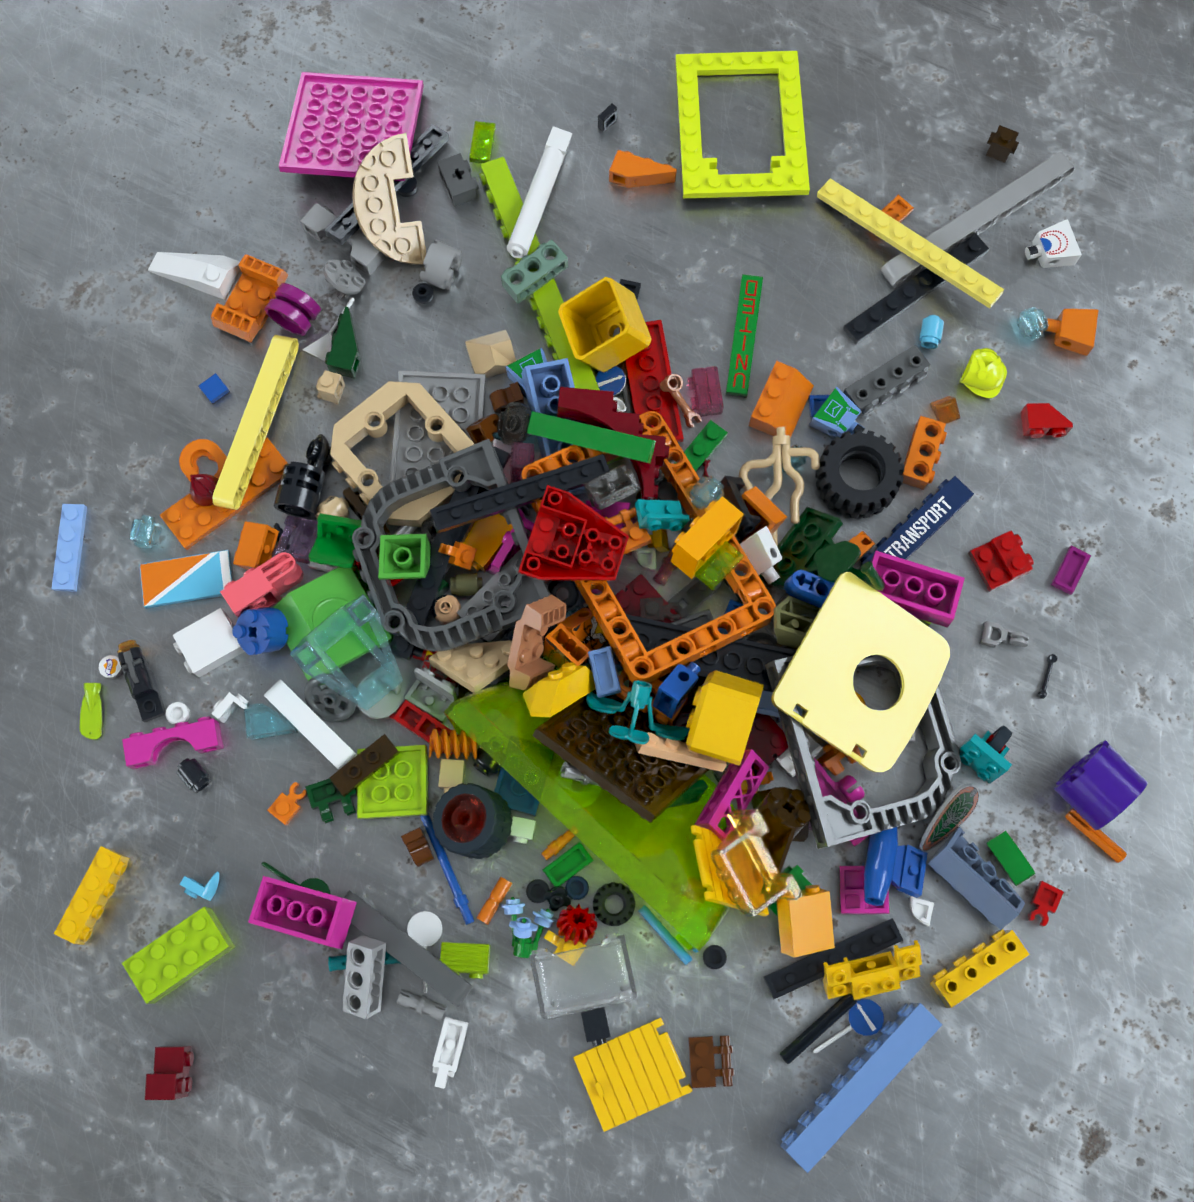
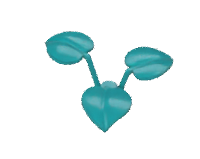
[586,680,690,744]

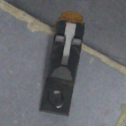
[117,640,166,722]

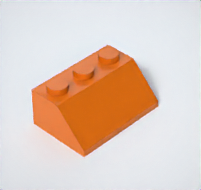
[749,361,814,438]

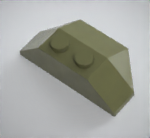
[774,596,821,650]

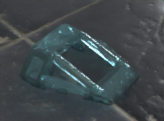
[290,595,403,711]

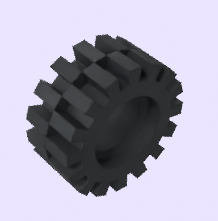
[593,882,635,926]

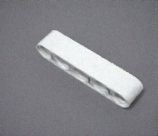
[264,679,357,770]

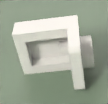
[211,692,251,723]

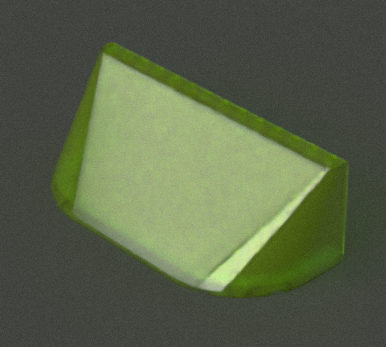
[444,669,744,954]

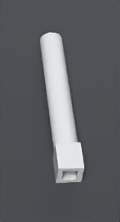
[507,126,573,258]

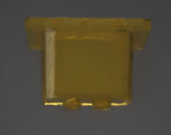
[711,810,803,917]

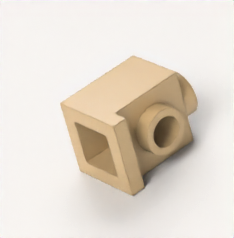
[316,370,345,404]

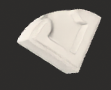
[634,548,656,572]
[909,897,934,926]

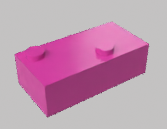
[870,551,965,628]
[248,876,357,949]

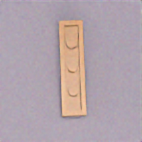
[635,732,727,772]

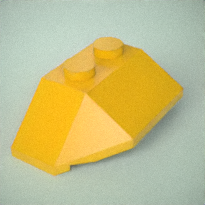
[523,663,596,717]

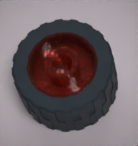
[432,783,513,859]

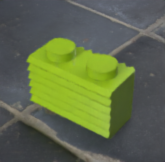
[440,942,491,979]

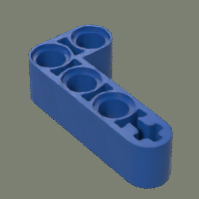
[784,570,835,608]

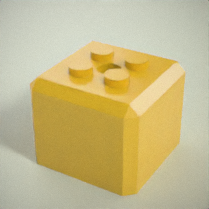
[558,277,652,372]
[686,670,764,766]

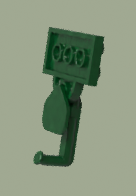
[759,507,885,591]

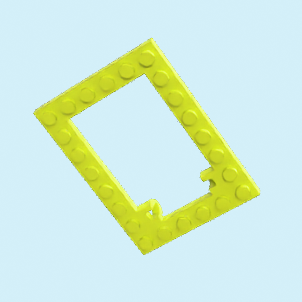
[675,51,810,199]

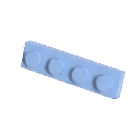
[51,504,87,592]

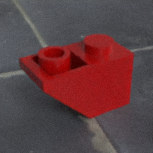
[1021,403,1073,438]

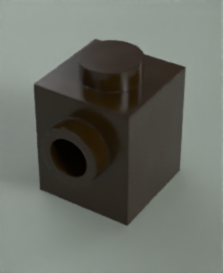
[986,125,1019,163]

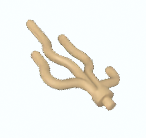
[739,427,820,546]

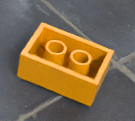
[671,496,744,579]

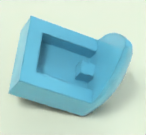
[179,871,219,901]

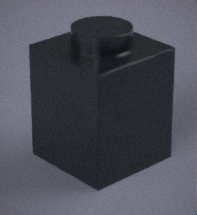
[581,1007,611,1046]

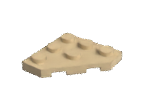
[429,640,512,694]

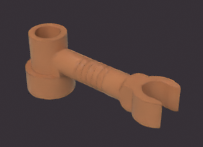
[660,374,702,428]

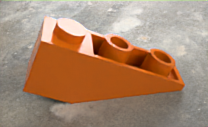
[609,150,677,188]

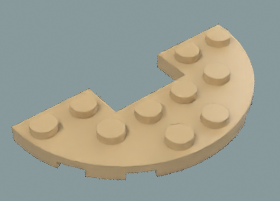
[352,133,427,265]

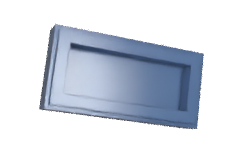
[588,646,621,698]

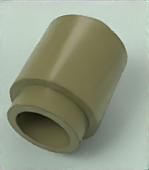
[450,573,483,597]

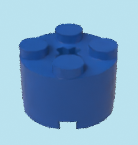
[232,607,288,655]

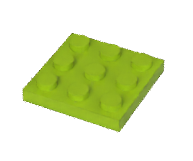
[357,745,428,819]

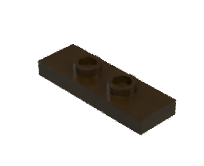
[329,734,400,797]

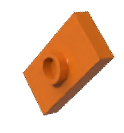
[881,194,914,223]

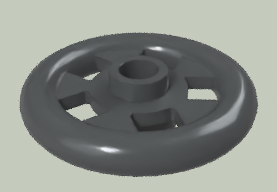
[304,673,357,721]

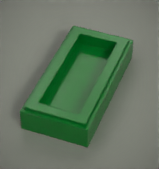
[542,841,594,887]

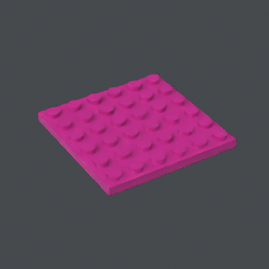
[279,72,424,181]

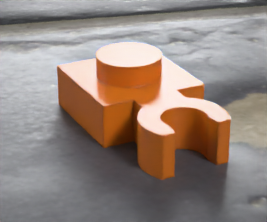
[267,782,307,826]

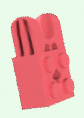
[220,552,304,618]

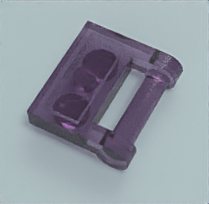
[271,516,317,564]

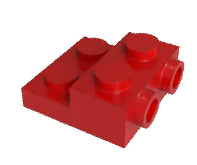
[968,530,1034,592]

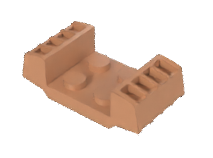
[507,595,566,690]

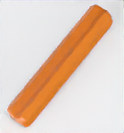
[1065,809,1127,863]

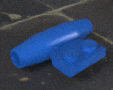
[864,827,928,906]

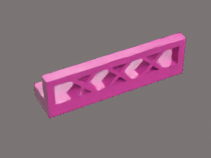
[694,749,770,842]

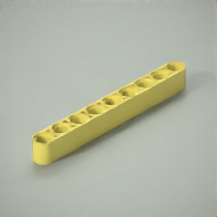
[213,335,299,510]

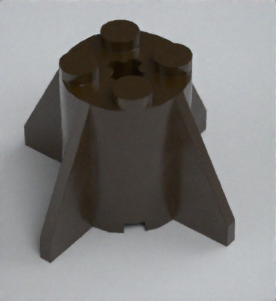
[722,787,811,879]

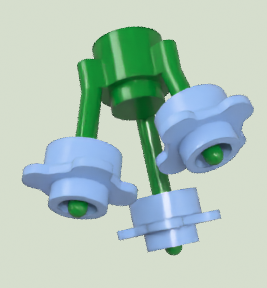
[501,897,558,958]

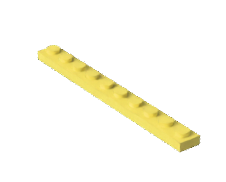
[817,178,1004,309]

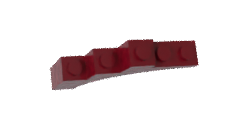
[557,387,669,500]

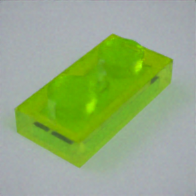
[469,121,496,163]
[695,541,744,590]

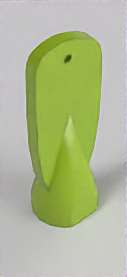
[80,683,102,740]

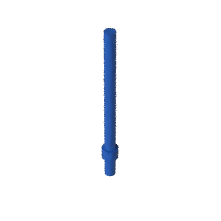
[420,813,475,925]

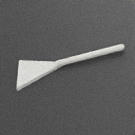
[302,297,354,362]

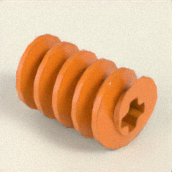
[429,729,477,759]

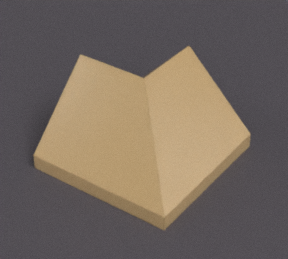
[465,330,516,378]

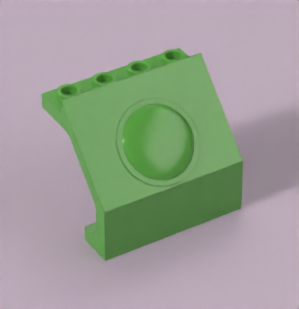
[273,566,394,686]

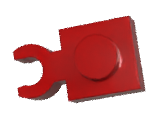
[1028,881,1064,927]

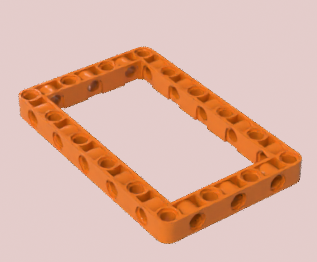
[521,411,776,683]

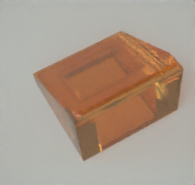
[930,396,960,423]

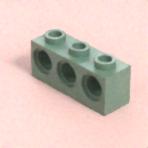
[501,239,568,304]

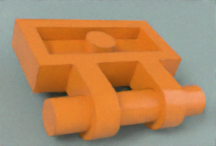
[605,507,652,555]

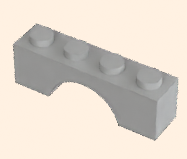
[301,203,386,276]

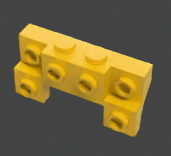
[823,940,922,1000]

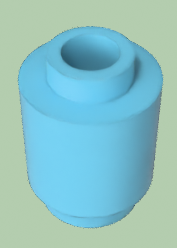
[919,315,944,349]

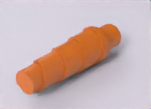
[541,826,579,860]

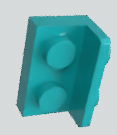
[635,499,690,531]

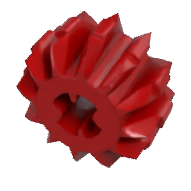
[556,904,597,946]

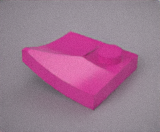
[486,529,521,575]
[840,866,890,915]

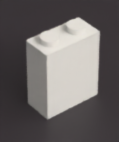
[173,608,245,678]

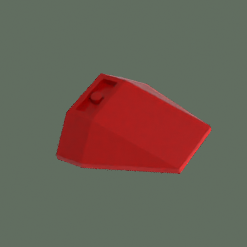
[518,485,629,581]

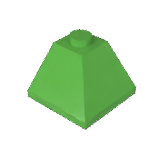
[378,534,431,580]

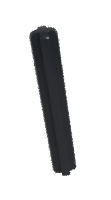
[780,994,857,1064]

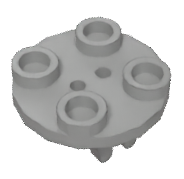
[323,259,365,299]

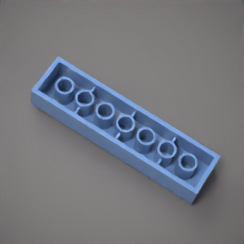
[780,1003,942,1173]

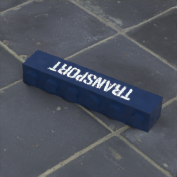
[859,476,974,570]

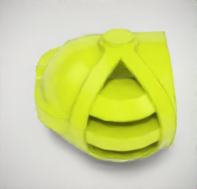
[960,348,1007,398]

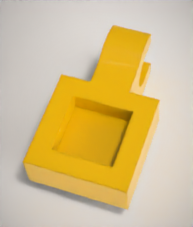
[544,930,587,966]

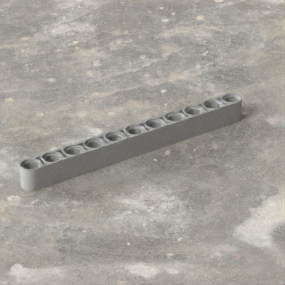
[880,152,1075,287]

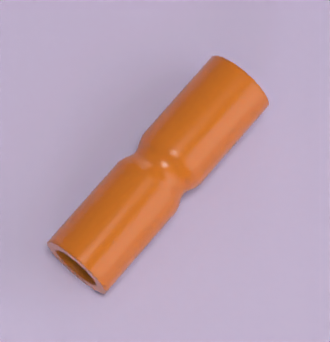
[476,876,513,925]

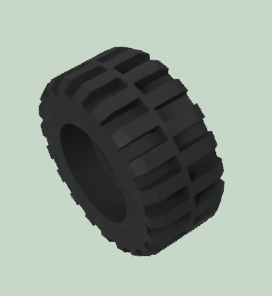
[815,430,904,519]

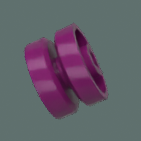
[264,283,321,336]

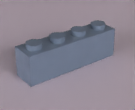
[928,827,1025,930]

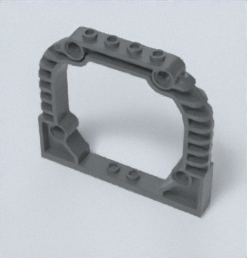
[352,439,551,652]
[765,655,961,849]

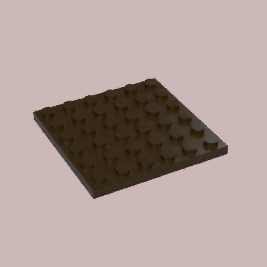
[533,689,710,823]

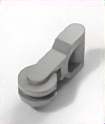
[980,621,1029,647]

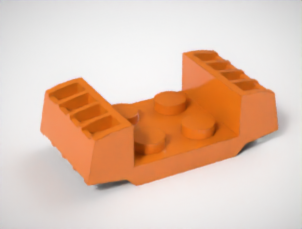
[211,254,288,342]

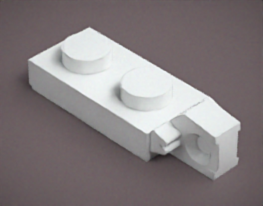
[432,1017,469,1089]

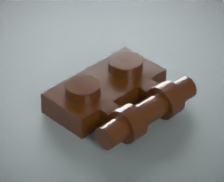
[688,1035,735,1088]

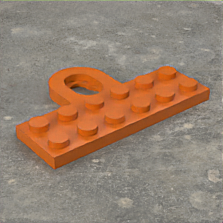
[160,437,288,550]

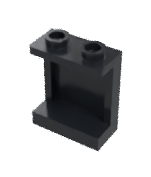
[709,476,761,544]

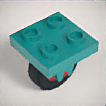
[959,725,1012,784]

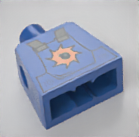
[652,662,700,719]

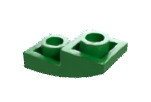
[986,831,1036,886]

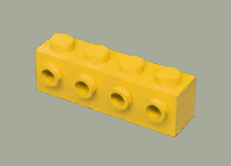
[54,846,130,945]
[930,929,1030,1008]

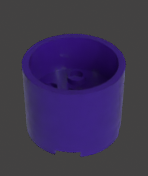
[1053,740,1148,830]

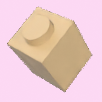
[438,759,466,793]

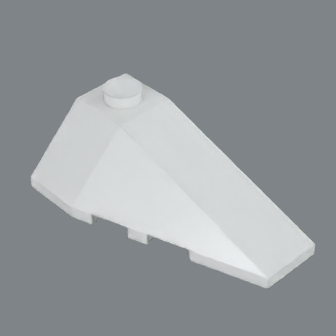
[148,252,240,300]

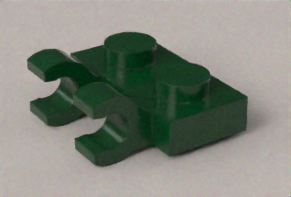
[305,778,357,824]

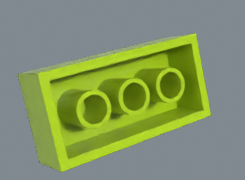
[122,907,235,1004]

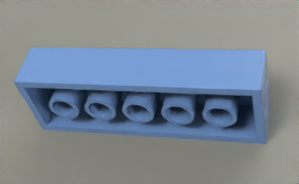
[521,358,599,495]

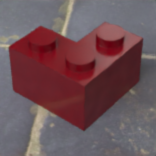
[145,1046,194,1100]

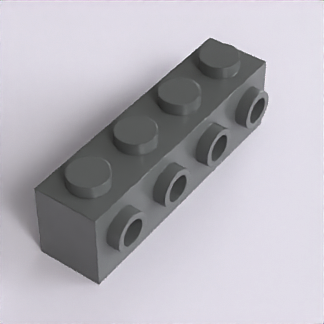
[843,345,931,415]

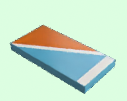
[139,550,233,609]

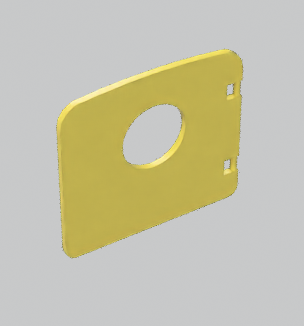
[771,572,950,772]

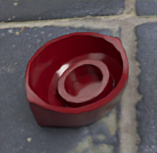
[190,474,219,506]

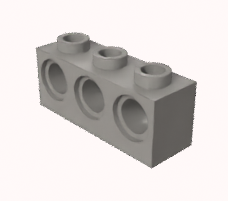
[343,936,386,1019]

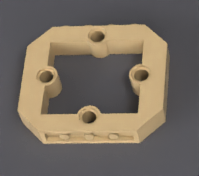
[330,381,474,527]

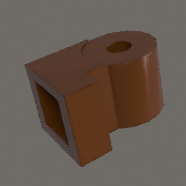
[489,382,524,414]
[466,414,503,444]
[401,827,434,867]

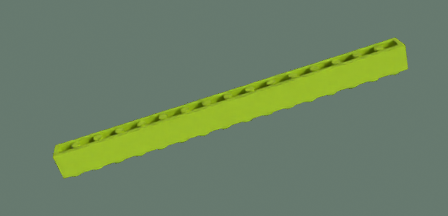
[479,156,624,464]

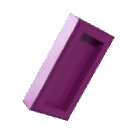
[1051,545,1091,595]

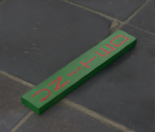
[726,274,763,397]

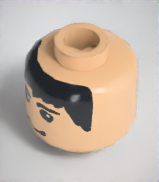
[432,594,462,625]

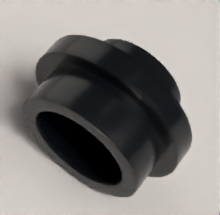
[412,283,434,304]

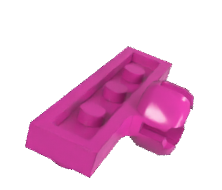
[814,758,870,847]

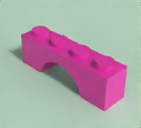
[122,717,224,769]

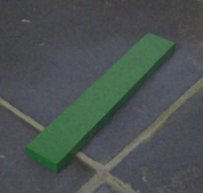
[527,411,656,463]

